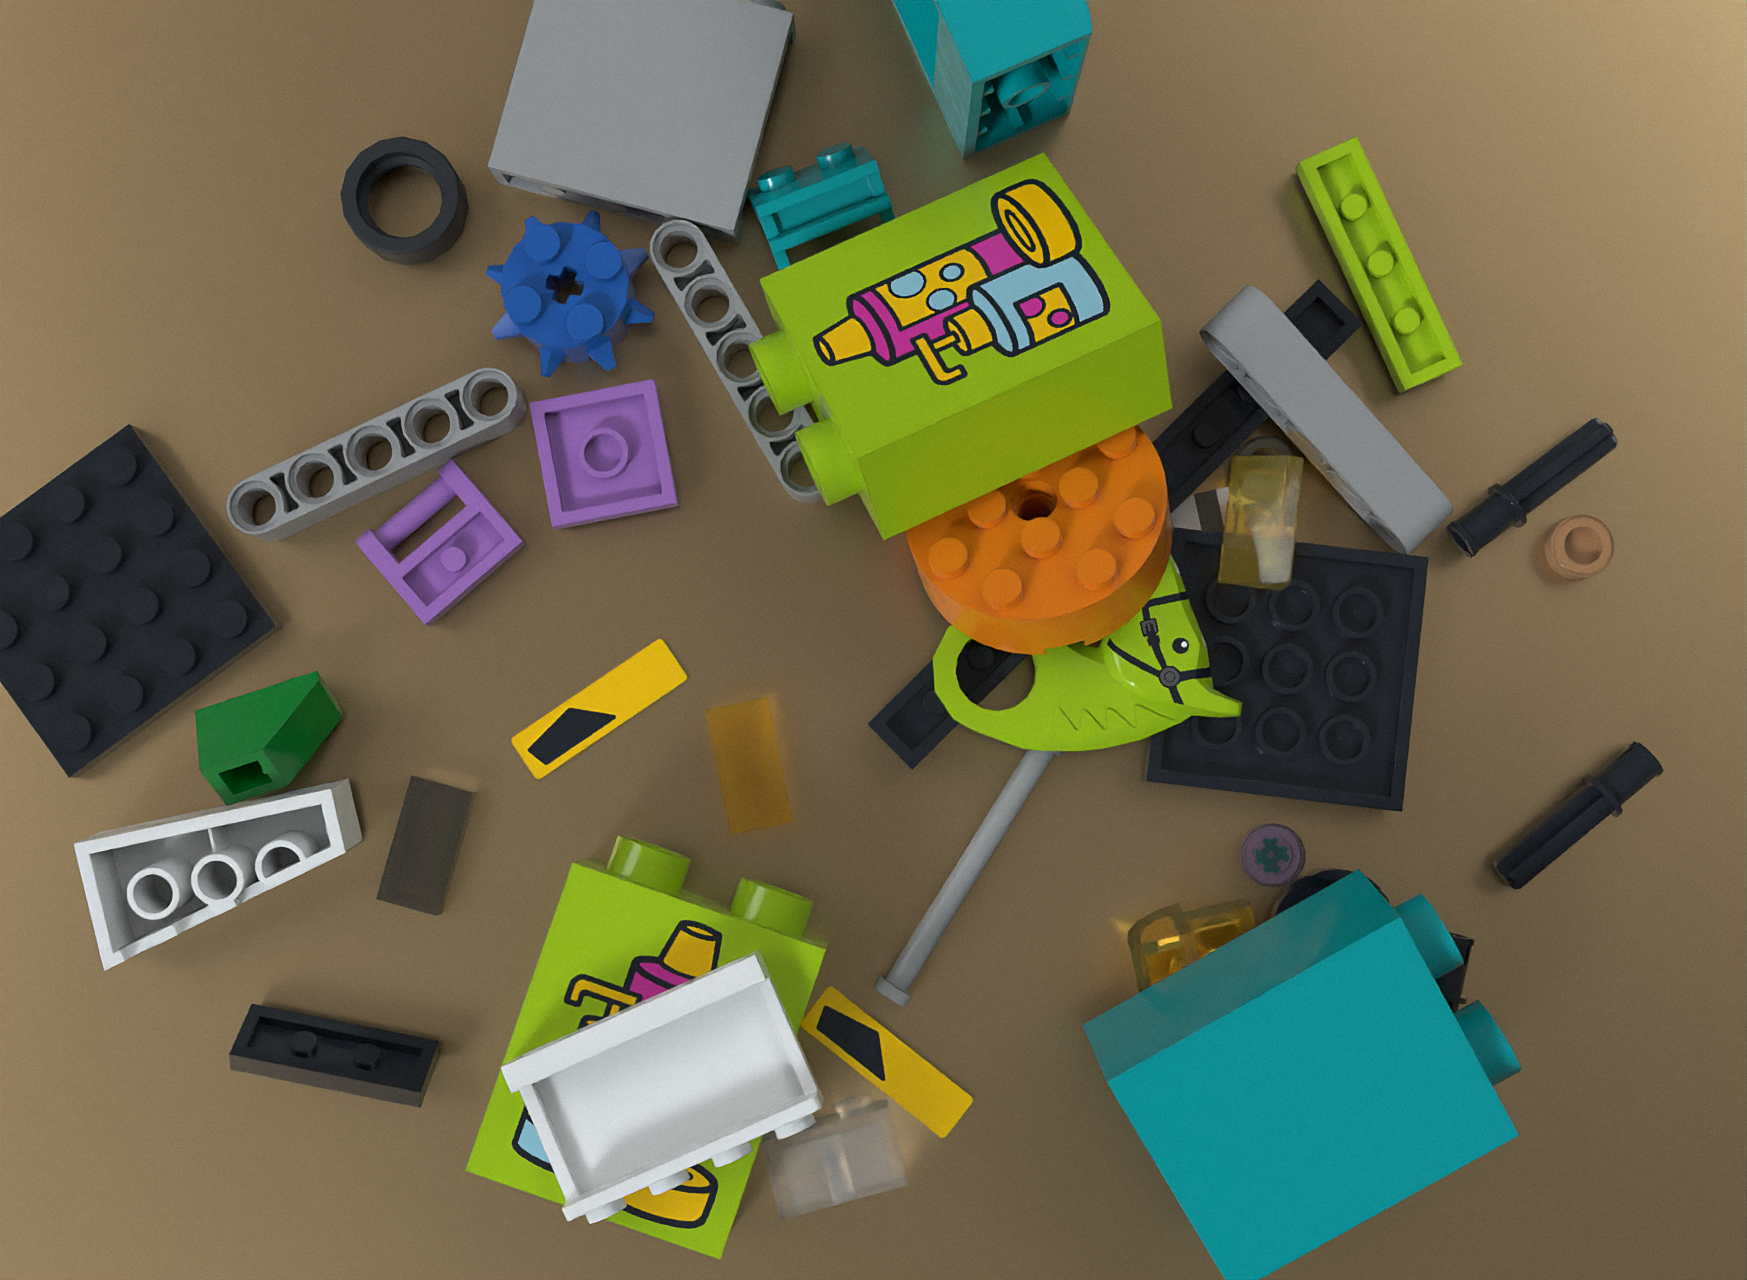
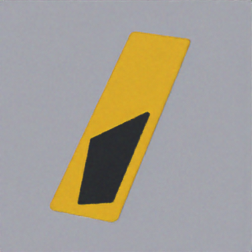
[511,639,687,779]
[801,986,973,1138]

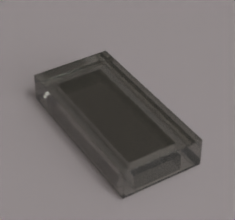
[376,775,477,916]

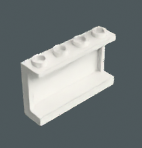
[500,950,824,1224]

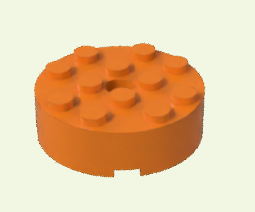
[905,425,1172,655]

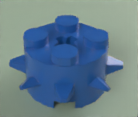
[486,210,655,378]

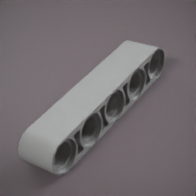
[650,220,824,503]
[1199,285,1453,555]
[226,367,527,542]

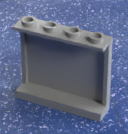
[488,0,796,246]

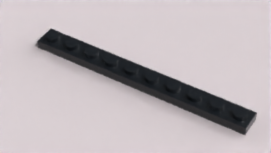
[867,279,1364,770]

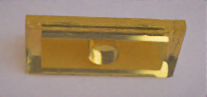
[1218,455,1304,590]

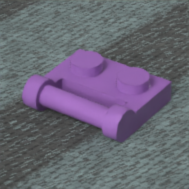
[355,458,526,626]

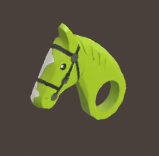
[933,554,1243,752]

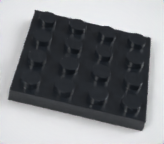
[0,424,283,778]
[1143,527,1429,812]

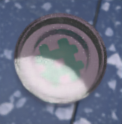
[1238,823,1306,888]

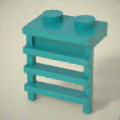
[747,142,895,270]

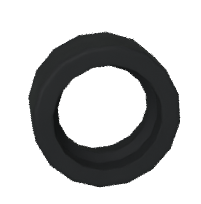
[340,136,469,265]

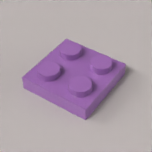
[529,379,680,530]

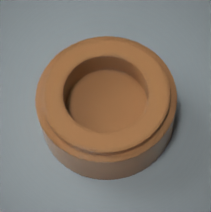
[1544,514,1614,579]

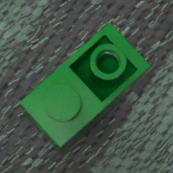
[195,670,343,806]

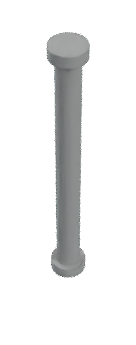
[873,750,1064,1007]

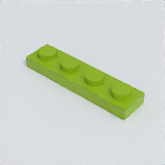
[1295,136,1463,394]

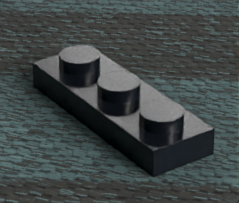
[229,1004,439,1108]

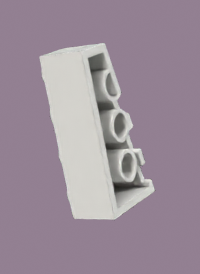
[74,779,363,971]

